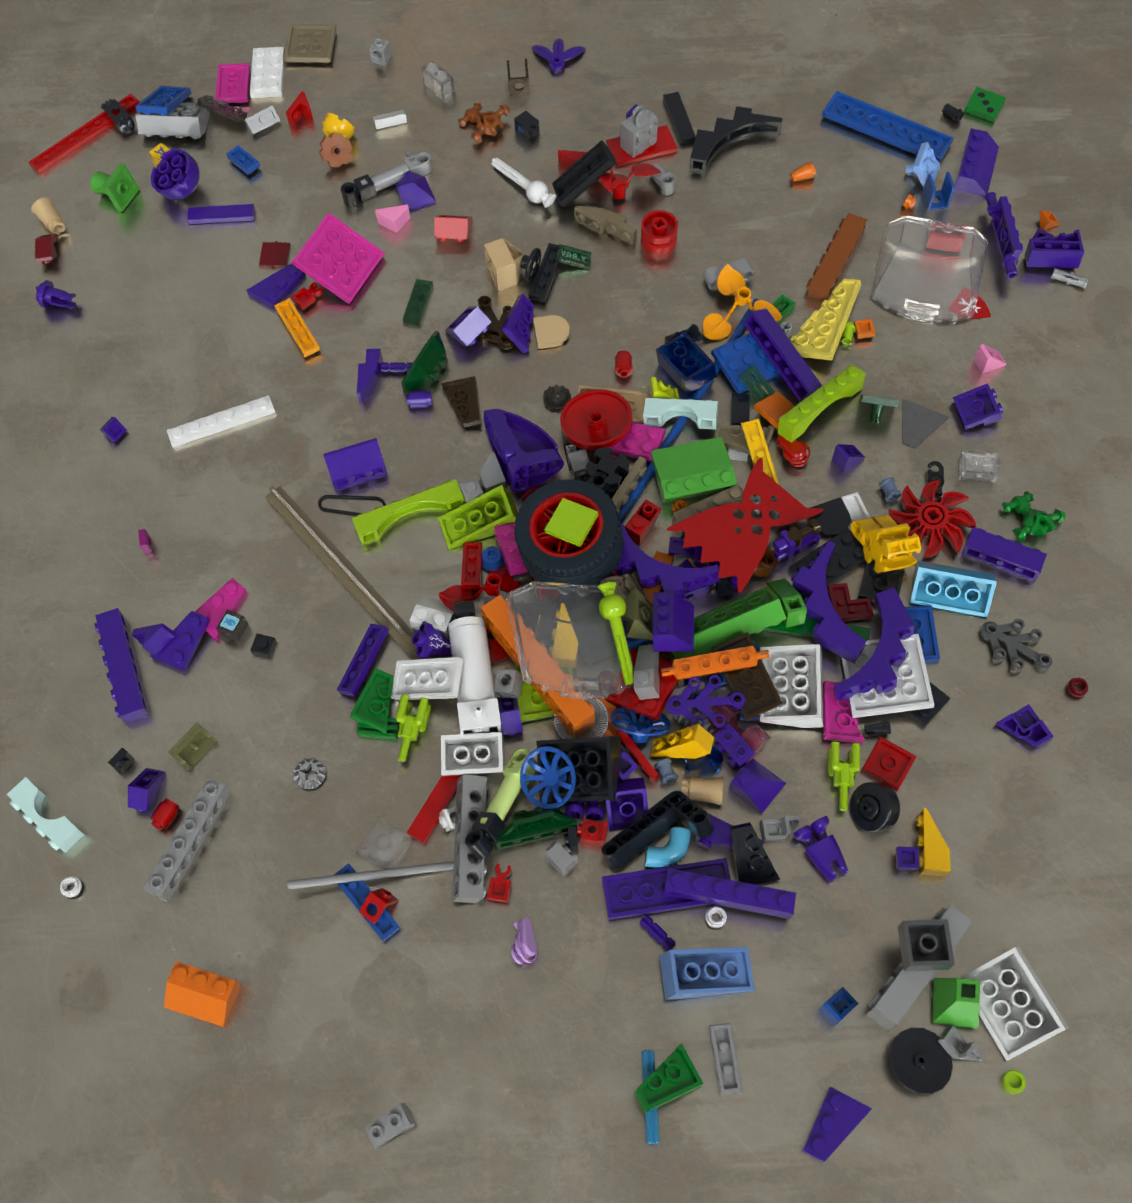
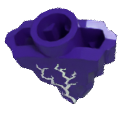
[412,621,452,659]

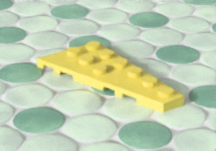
[790,279,861,361]

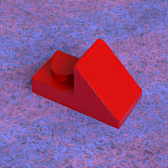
[286,91,313,126]

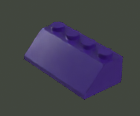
[954,128,999,197]

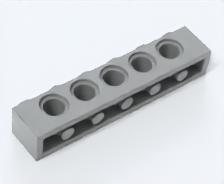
[452,774,489,904]
[143,777,231,903]

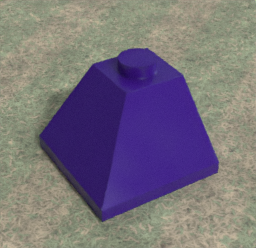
[729,758,786,814]

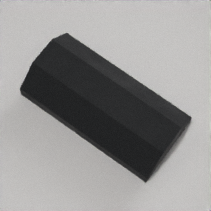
[552,140,617,207]

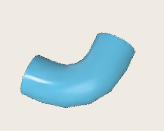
[645,827,691,868]

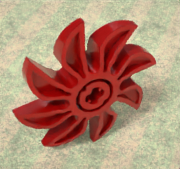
[888,480,976,558]

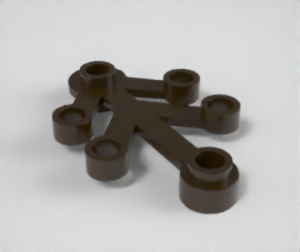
[478,296,515,350]

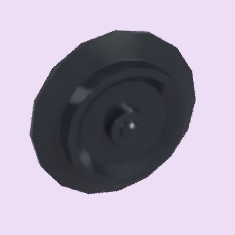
[889,1028,953,1094]

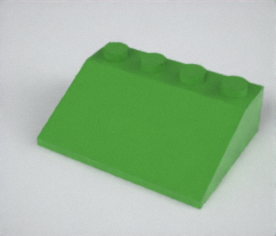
[650,437,737,504]

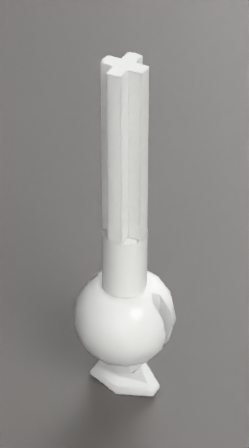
[491,158,557,208]

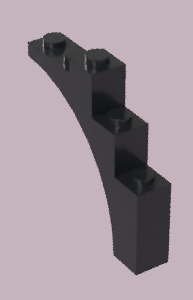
[689,106,783,172]

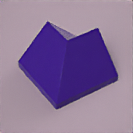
[395,171,436,211]

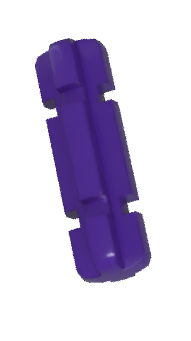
[380,362,412,372]
[640,915,676,951]

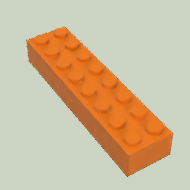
[481,595,596,738]

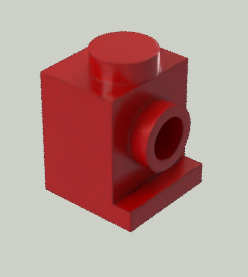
[577,819,608,847]

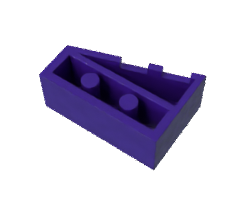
[1024,230,1084,268]

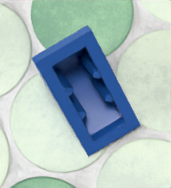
[819,987,859,1027]

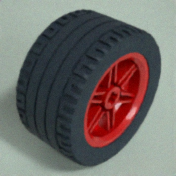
[514,479,624,594]

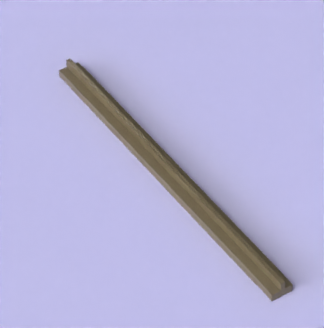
[265,486,455,702]

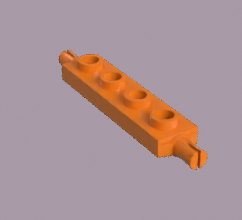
[661,646,770,680]

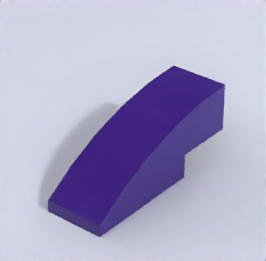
[357,348,383,403]

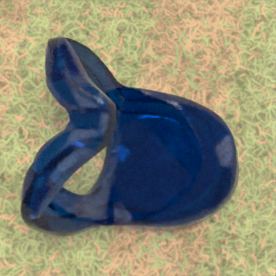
[683,746,724,772]

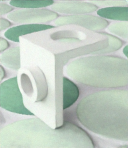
[438,806,456,832]

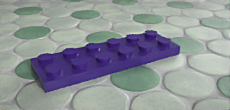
[602,858,731,920]

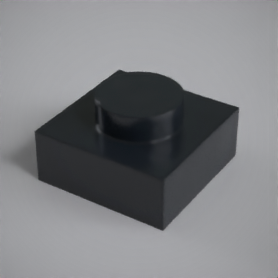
[250,633,276,658]
[108,747,134,774]
[564,826,578,852]

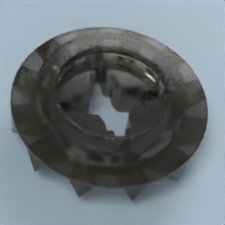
[543,384,571,410]

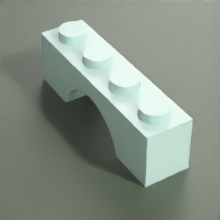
[643,398,718,430]
[7,777,84,853]

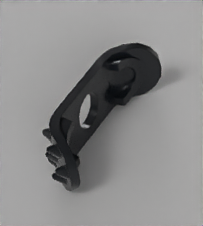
[101,99,135,134]

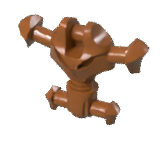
[458,103,510,144]

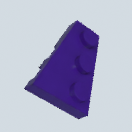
[247,263,306,309]
[501,294,534,353]
[149,611,211,672]
[802,1086,872,1162]

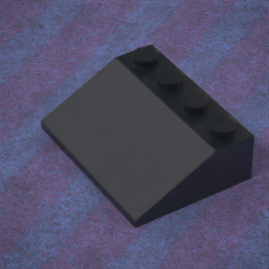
[536,736,622,802]

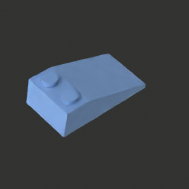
[659,947,755,1000]

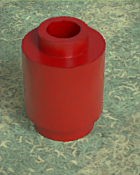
[615,350,633,378]
[150,798,180,830]

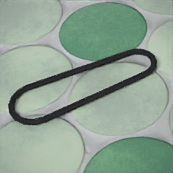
[318,495,386,515]

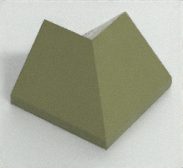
[622,588,653,640]

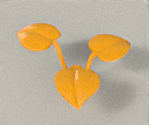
[702,264,782,340]

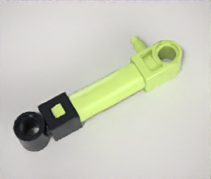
[465,748,538,859]

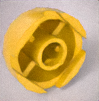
[322,113,355,140]

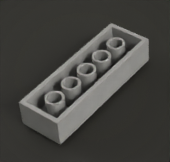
[867,905,973,1032]

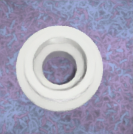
[60,876,82,898]
[705,906,727,928]

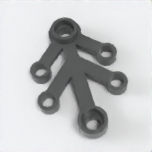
[980,619,1052,672]

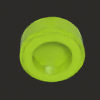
[1001,1070,1026,1094]

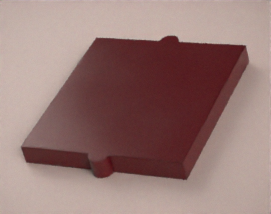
[259,241,290,269]

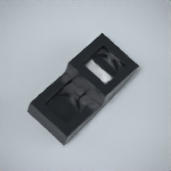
[731,393,750,426]

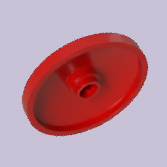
[560,389,633,450]

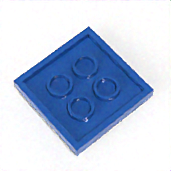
[711,333,780,394]

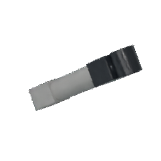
[341,151,432,206]

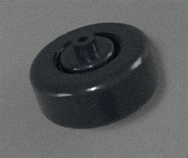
[850,782,900,833]

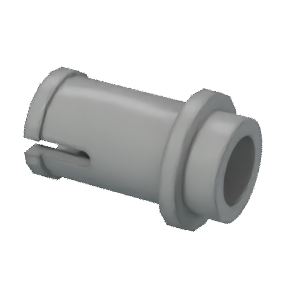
[780,321,792,340]

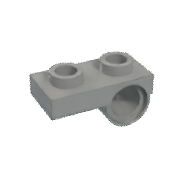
[365,1103,415,1149]

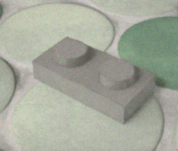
[244,105,280,135]

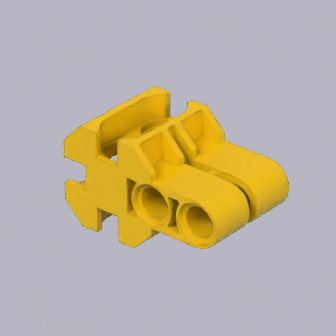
[851,515,921,573]

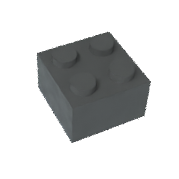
[898,919,955,972]

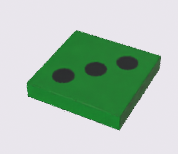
[964,87,1007,123]

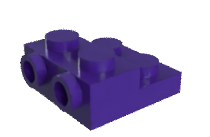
[953,383,1004,430]

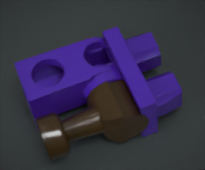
[772,518,821,562]

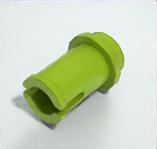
[841,322,856,345]

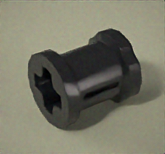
[712,577,733,602]

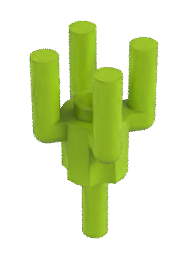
[396,694,431,762]
[828,742,860,811]

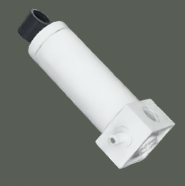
[448,600,501,734]

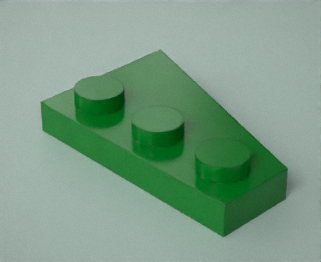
[350,668,393,734]
[634,1043,704,1113]

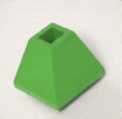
[932,978,980,1029]

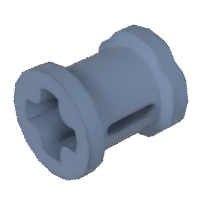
[879,477,902,502]
[654,758,679,785]

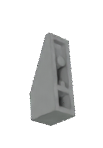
[634,644,660,700]

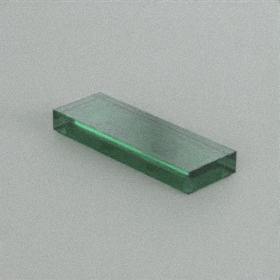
[403,279,433,326]

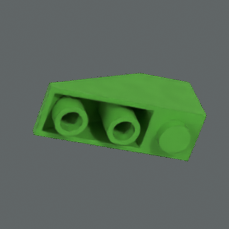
[767,579,807,628]

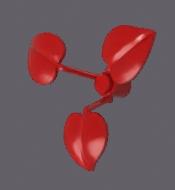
[600,152,661,199]
[439,565,519,611]

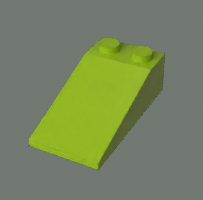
[438,485,518,550]

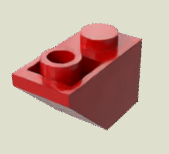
[625,499,661,546]

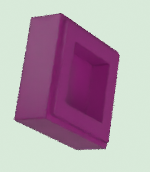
[138,529,152,555]

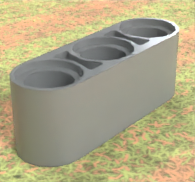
[703,258,755,290]

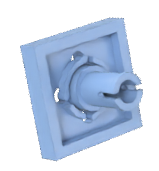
[906,142,940,188]

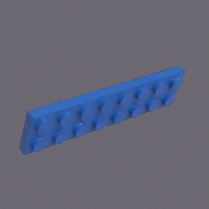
[822,91,954,163]

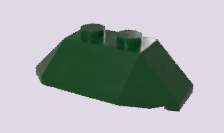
[401,331,448,394]
[496,807,577,850]

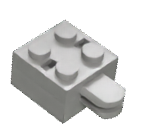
[620,105,658,158]

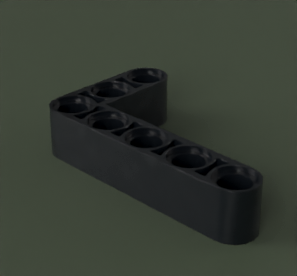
[602,791,714,869]

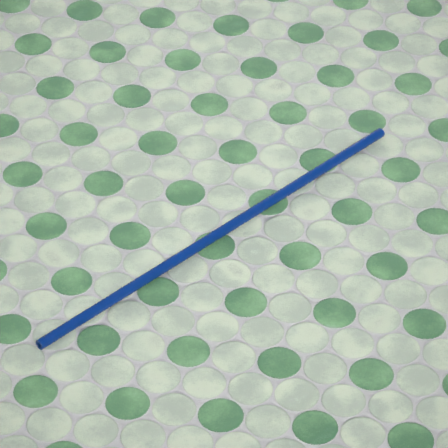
[556,299,759,611]

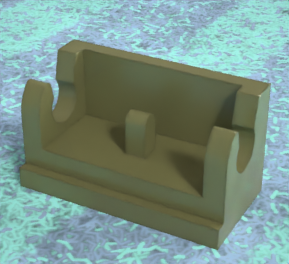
[169,722,218,771]

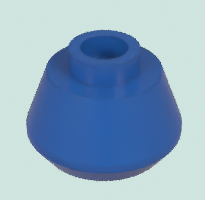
[481,546,505,571]

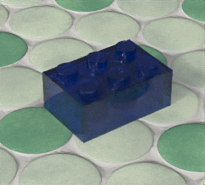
[656,332,717,395]

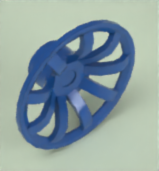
[610,707,671,743]
[520,746,576,809]

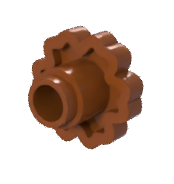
[319,133,353,168]

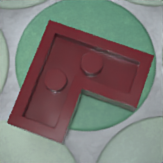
[827,583,874,622]

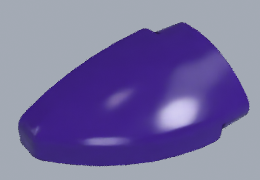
[484,409,564,492]

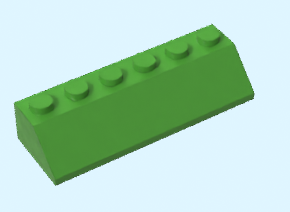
[671,586,787,659]

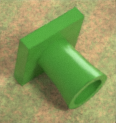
[91,163,140,212]

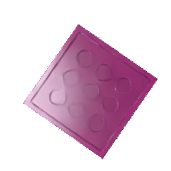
[292,212,385,304]

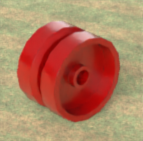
[641,210,678,255]

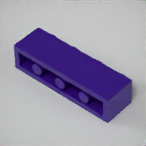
[962,527,1047,581]

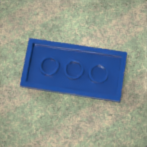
[136,86,191,116]

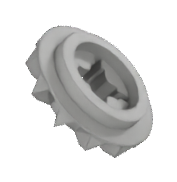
[293,757,326,789]

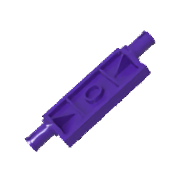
[985,192,1023,279]

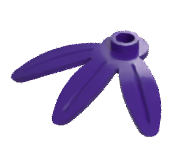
[532,38,585,71]

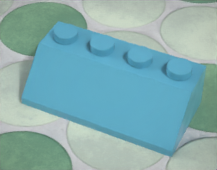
[910,560,997,617]

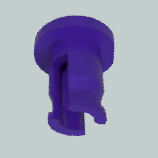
[36,280,76,310]

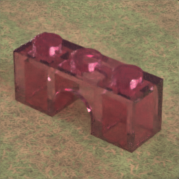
[706,705,771,756]

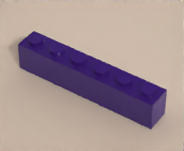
[744,308,822,402]
[94,608,149,723]
[663,868,796,919]

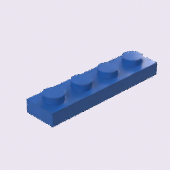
[334,863,400,942]

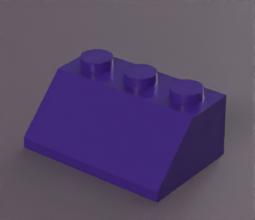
[323,438,388,491]
[653,592,694,652]

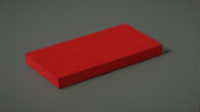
[606,125,677,167]

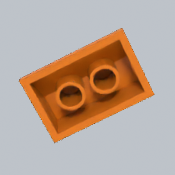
[164,961,242,1028]

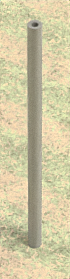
[287,861,454,889]

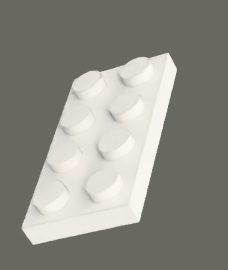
[250,47,285,98]
[391,657,463,701]

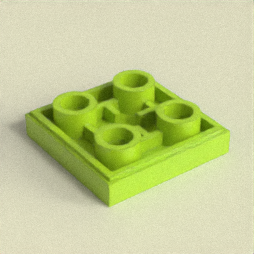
[545,498,599,547]

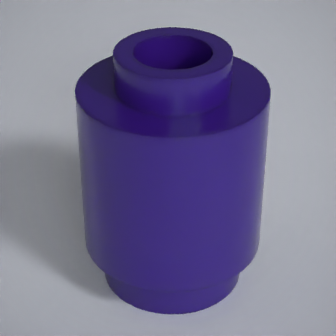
[406,390,432,409]

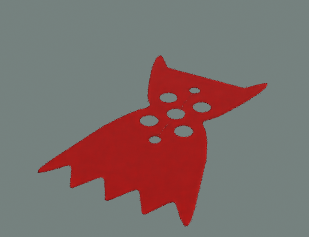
[666,458,824,593]

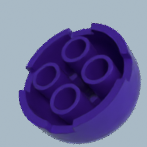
[151,148,200,200]

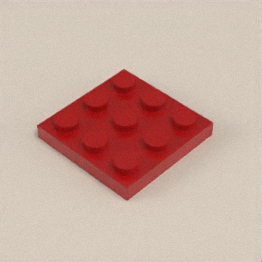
[604,649,679,721]

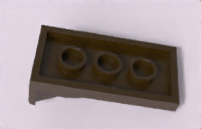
[712,632,783,721]

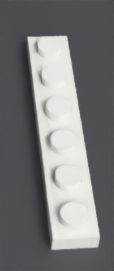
[167,395,275,448]

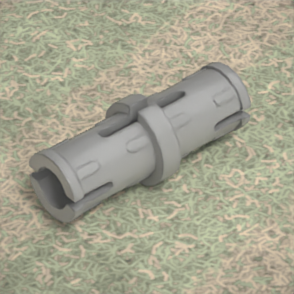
[1051,268,1089,289]

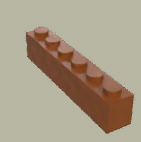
[806,212,867,302]

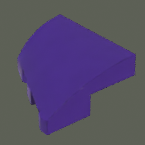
[996,704,1054,748]

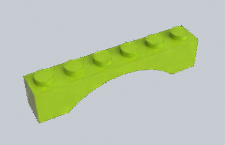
[778,364,866,443]
[352,479,465,545]

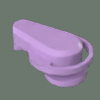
[511,917,537,964]

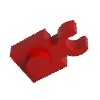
[291,282,323,310]
[487,863,512,903]

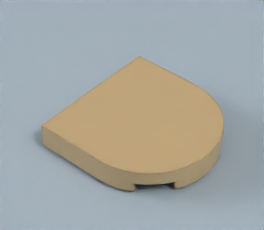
[533,315,570,349]

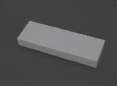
[709,1023,743,1096]

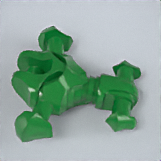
[1002,491,1066,542]

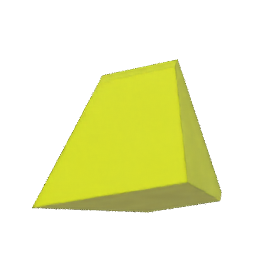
[648,377,679,399]

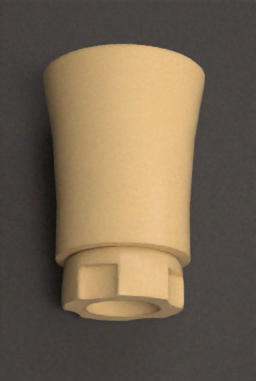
[31,198,66,235]
[681,777,724,806]

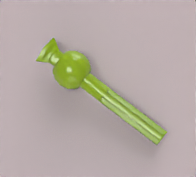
[598,582,634,686]

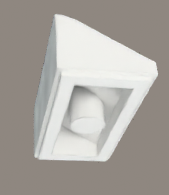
[373,110,407,130]

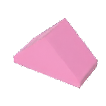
[375,204,410,233]
[974,343,1007,374]

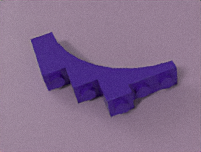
[617,523,721,598]
[791,541,866,664]
[834,587,914,701]

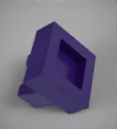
[100,417,127,442]
[895,846,920,871]

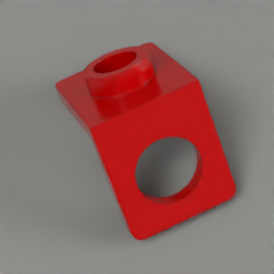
[359,888,398,924]

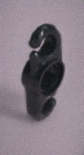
[926,461,944,502]

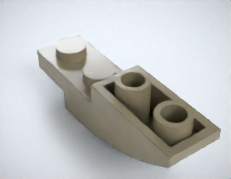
[574,206,637,245]

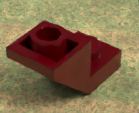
[35,233,58,264]

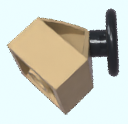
[484,238,541,291]

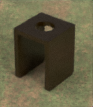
[507,59,530,95]

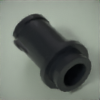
[942,103,964,121]
[864,721,891,737]

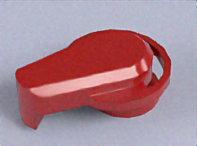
[777,435,811,467]

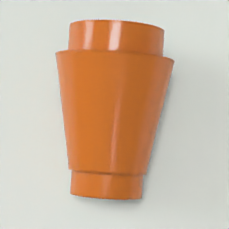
[790,162,816,182]

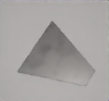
[903,399,950,448]

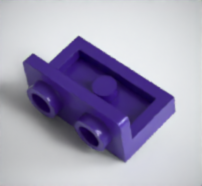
[713,723,755,770]

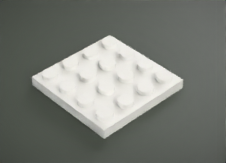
[841,634,934,718]

